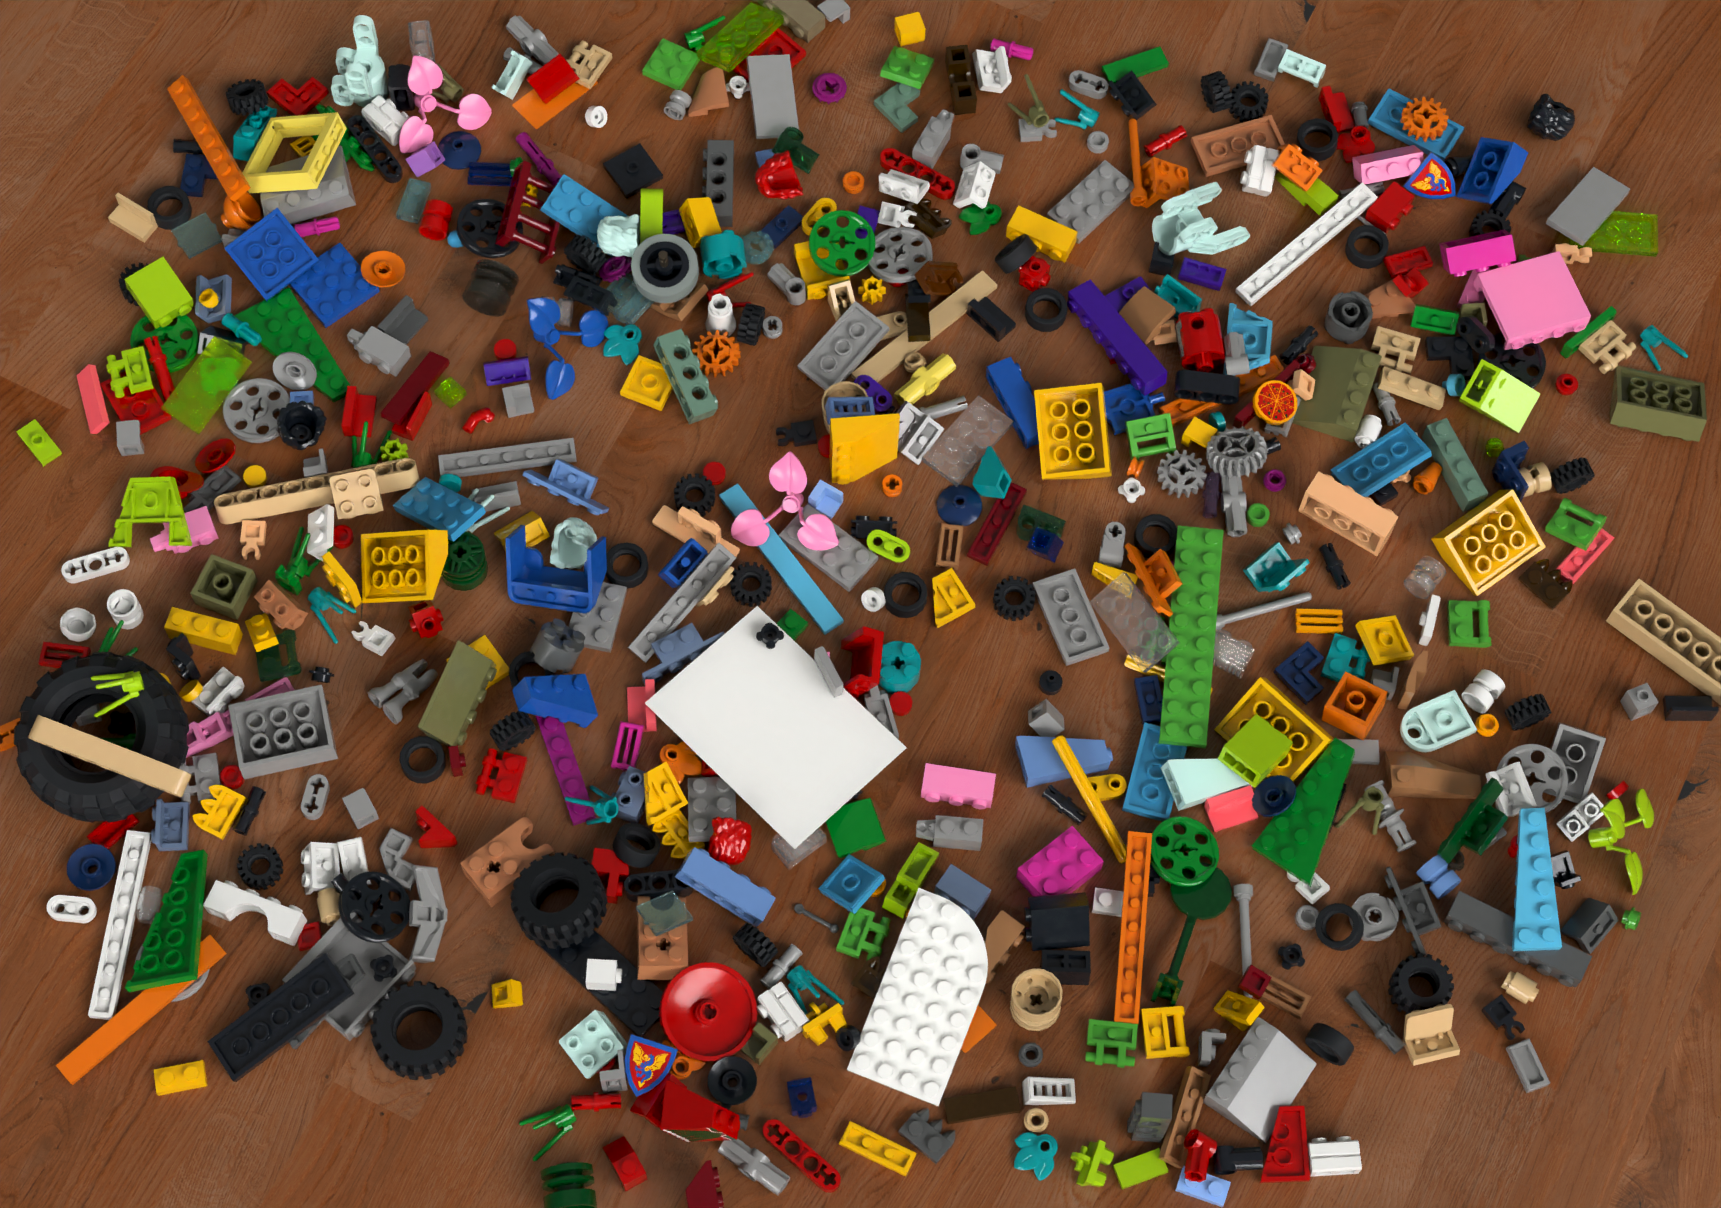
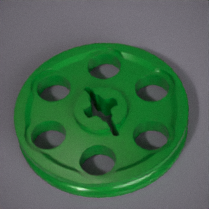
[809,210,875,277]
[130,315,199,373]
[1150,817,1219,887]

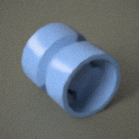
[1416,855,1462,900]

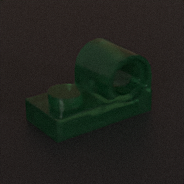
[772,127,820,174]
[1016,505,1066,541]

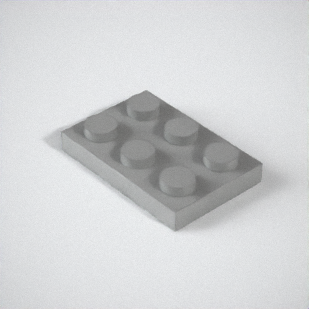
[569,582,627,653]
[688,777,736,842]

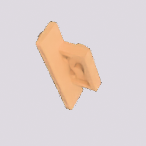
[652,505,740,567]

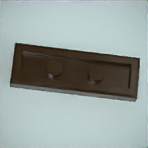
[905,294,931,342]
[943,1087,1021,1124]

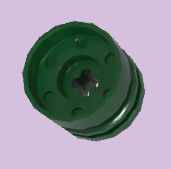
[441,532,488,591]
[541,1162,597,1208]

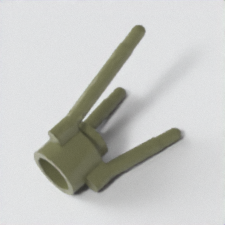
[430,64,464,103]
[1008,74,1049,128]
[1335,786,1384,835]

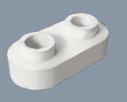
[47,895,97,923]

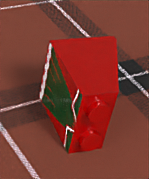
[660,1081,740,1142]

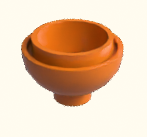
[221,192,262,231]

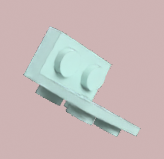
[559,1010,628,1079]

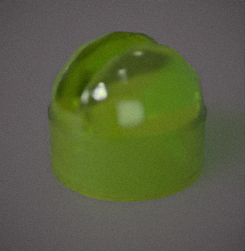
[1485,437,1504,457]

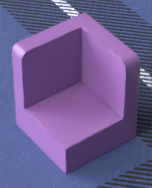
[406,141,445,177]

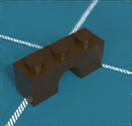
[945,45,977,115]

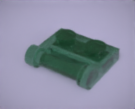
[255,629,302,682]

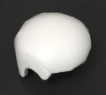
[60,607,96,642]

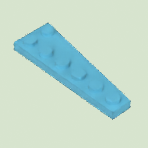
[1512,808,1562,951]

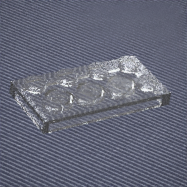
[922,395,1014,487]
[1090,572,1180,673]

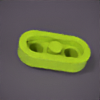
[866,530,910,563]

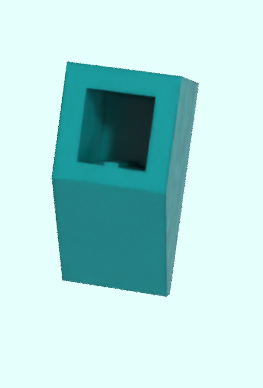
[972,446,1012,499]

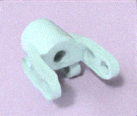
[331,15,390,107]
[1152,182,1250,255]

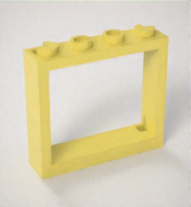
[242,112,347,194]

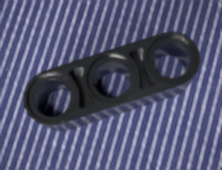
[1174,370,1240,405]
[624,869,694,902]

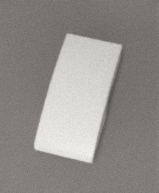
[1556,792,1604,842]

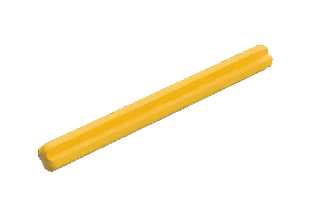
[1052,735,1126,863]

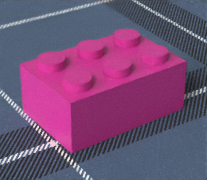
[1439,230,1516,277]
[1016,826,1104,897]

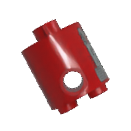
[1175,308,1226,372]

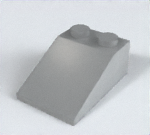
[1540,722,1606,803]

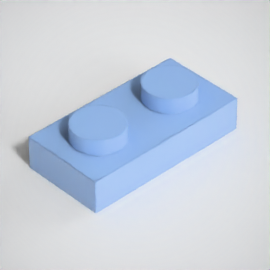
[1175,1166,1231,1207]

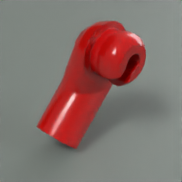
[462,407,495,434]

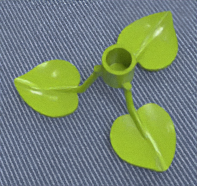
[1588,788,1654,895]

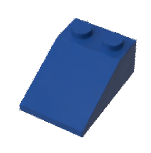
[1456,137,1528,204]

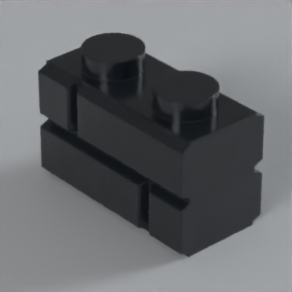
[388,64,415,111]

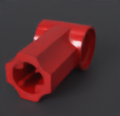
[1184,1129,1217,1182]

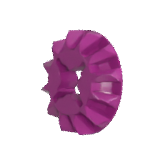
[812,73,847,105]
[599,256,632,283]

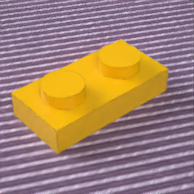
[245,613,279,652]
[154,1060,208,1096]

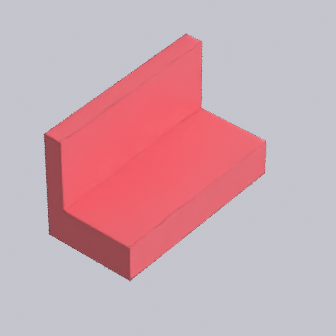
[627,679,657,732]
[1204,785,1258,832]

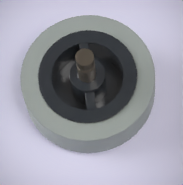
[631,234,699,303]

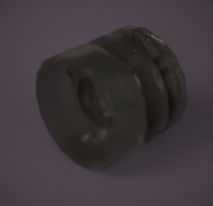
[462,259,519,317]

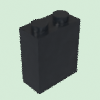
[1024,892,1090,951]

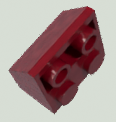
[685,1160,724,1208]

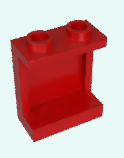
[841,626,884,698]

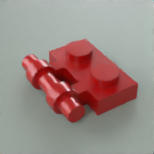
[476,748,528,803]

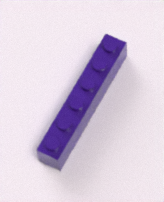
[1067,279,1167,396]

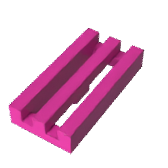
[611,721,644,771]

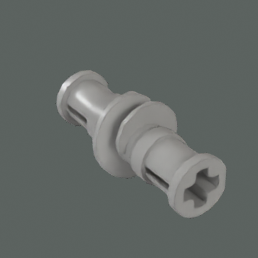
[1364,780,1417,853]

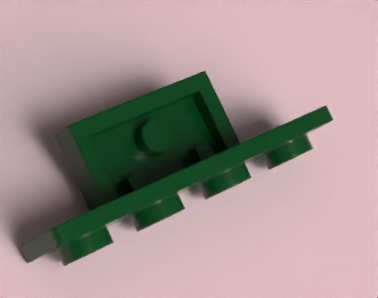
[1437,777,1508,864]

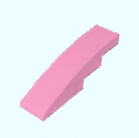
[186,710,234,758]

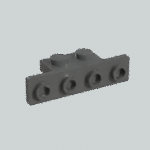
[1384,866,1442,957]

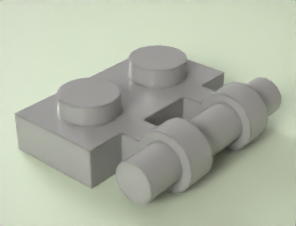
[179,752,221,804]

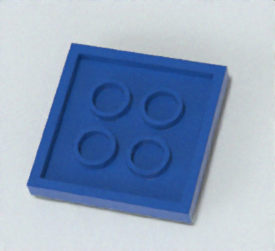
[224,208,319,301]
[289,243,380,328]

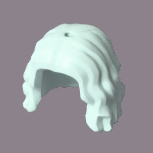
[597,214,640,257]
[550,517,597,570]

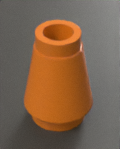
[1413,462,1442,495]

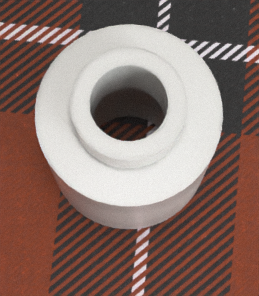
[1354,415,1382,449]

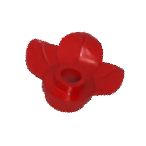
[1337,126,1375,163]

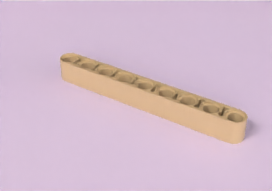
[214,458,420,524]

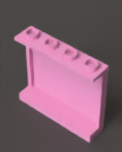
[1474,251,1591,350]

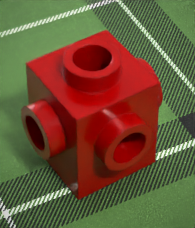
[1018,256,1051,292]
[408,600,444,639]

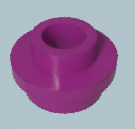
[1263,470,1286,492]

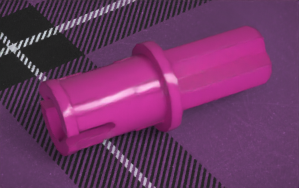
[990,38,1033,60]
[295,217,340,237]

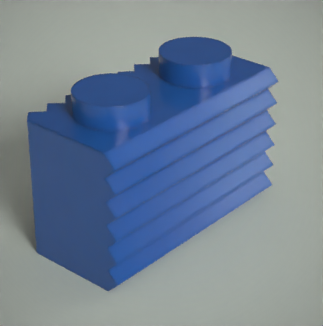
[658,538,708,588]

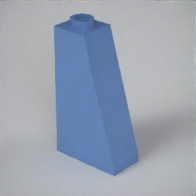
[1015,736,1113,788]

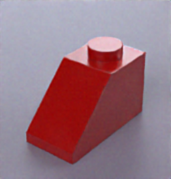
[602,1136,648,1192]

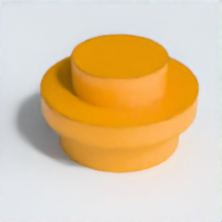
[1475,714,1499,737]

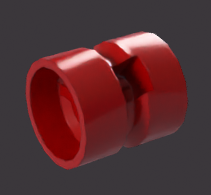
[418,199,453,241]

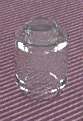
[134,886,163,924]

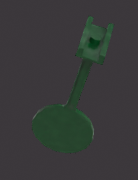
[1150,862,1232,1007]

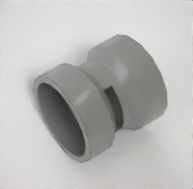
[664,90,692,120]

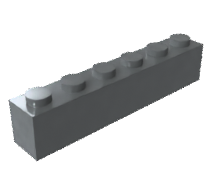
[1443,891,1592,988]

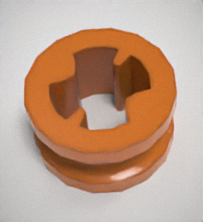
[1127,456,1145,479]
[882,474,902,498]

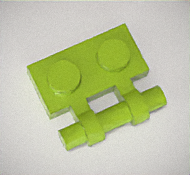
[106,346,154,398]

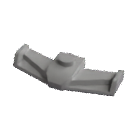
[409,865,448,963]

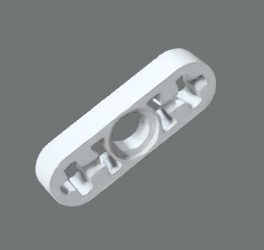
[61,547,130,583]

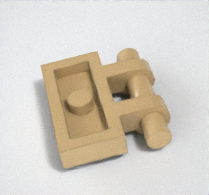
[566,40,612,90]
[1578,320,1636,374]
[1371,326,1421,373]

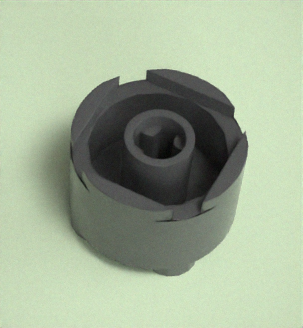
[1324,291,1373,344]
[530,619,585,673]

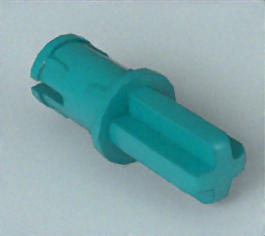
[221,313,262,346]

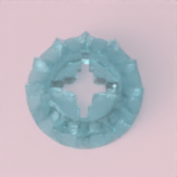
[743,230,774,265]

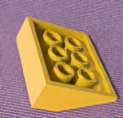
[1034,383,1112,480]
[829,413,900,485]
[1431,489,1545,596]
[361,530,448,603]
[1214,677,1334,782]

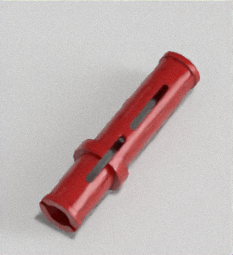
[144,336,179,404]

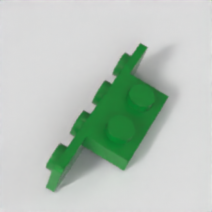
[312,104,375,172]

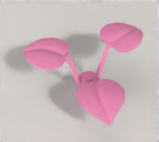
[399,55,492,153]
[731,451,839,551]

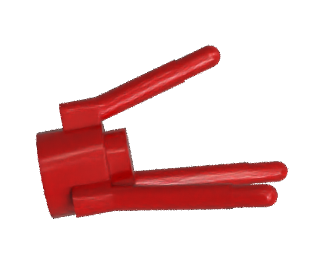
[706,272,754,308]

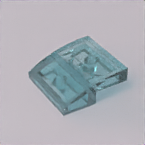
[606,273,654,325]

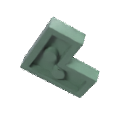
[874,83,920,133]

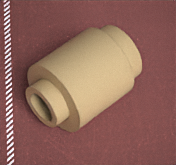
[316,888,340,926]
[1501,970,1539,1004]

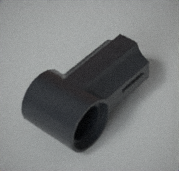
[1490,181,1526,219]
[1213,1145,1263,1175]

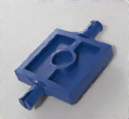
[1104,383,1165,435]

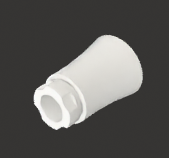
[705,294,736,336]

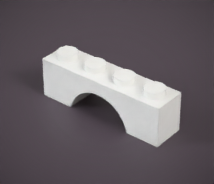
[203,880,307,946]

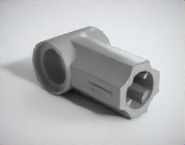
[960,144,1004,174]
[767,263,806,306]
[1224,332,1250,376]

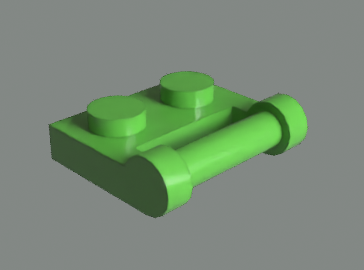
[1125,413,1176,461]
[1545,498,1607,551]
[1447,600,1492,648]

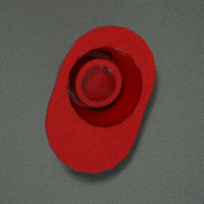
[150,466,204,499]

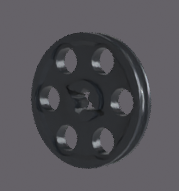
[456,199,523,258]
[1477,332,1546,389]
[338,872,410,943]

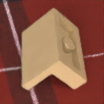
[108,193,158,243]

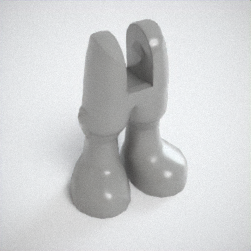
[367,659,438,724]

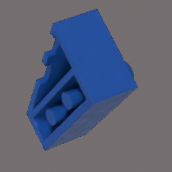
[512,674,598,728]

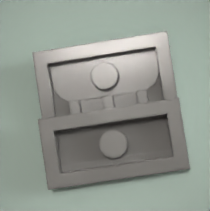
[896,401,945,465]

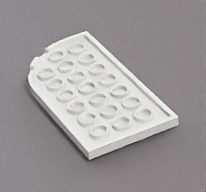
[847,888,988,1107]

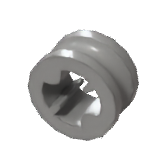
[763,316,782,339]

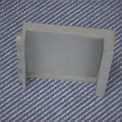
[282,912,416,1041]

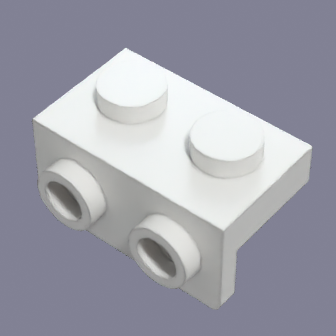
[972,46,1012,93]
[879,169,930,204]
[307,504,334,561]
[1485,762,1537,817]

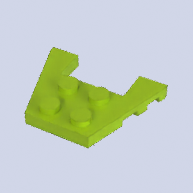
[108,477,192,548]

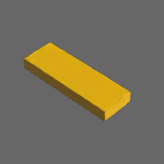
[839,1121,917,1177]

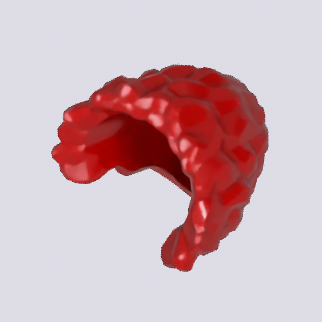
[755,150,803,200]
[708,817,752,866]

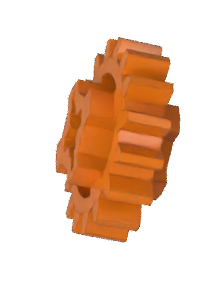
[1400,97,1449,142]
[692,330,741,378]

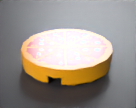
[1253,380,1297,425]

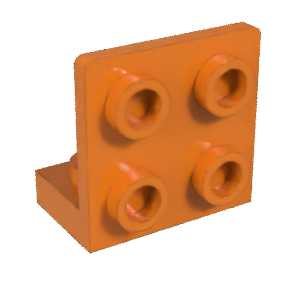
[1272,143,1323,192]
[1141,157,1189,208]

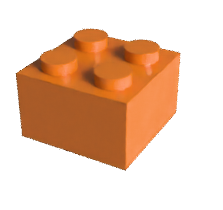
[1322,671,1388,741]

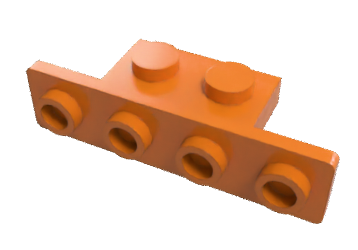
[1125,543,1182,617]

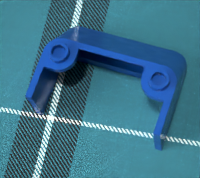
[505,525,607,613]

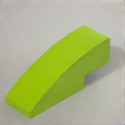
[1274,172,1339,216]
[882,842,939,919]

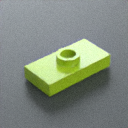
[16,419,62,467]

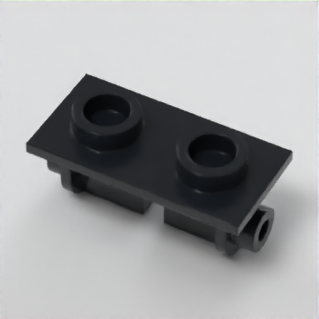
[553,264,602,288]
[851,516,897,539]

